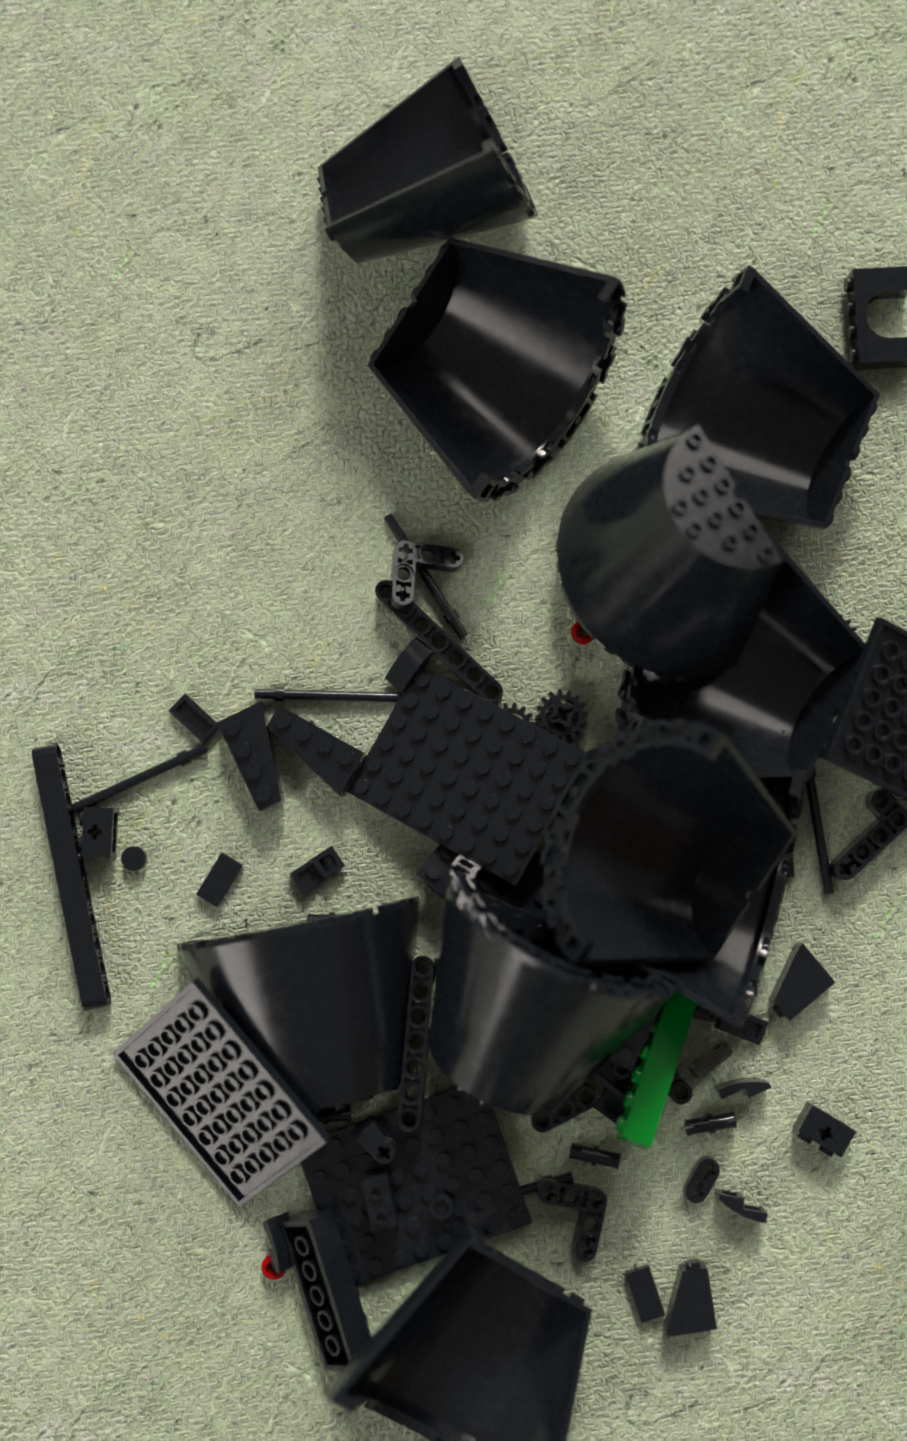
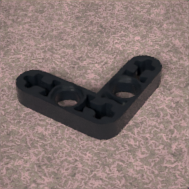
[390,540,464,610]
[535,1178,607,1262]

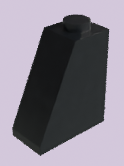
[769,942,835,1021]
[663,1259,717,1337]

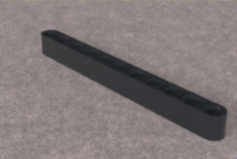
[32,744,111,1011]

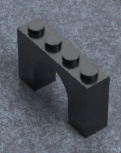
[844,266,907,370]

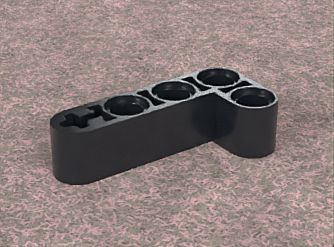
[829,789,907,880]

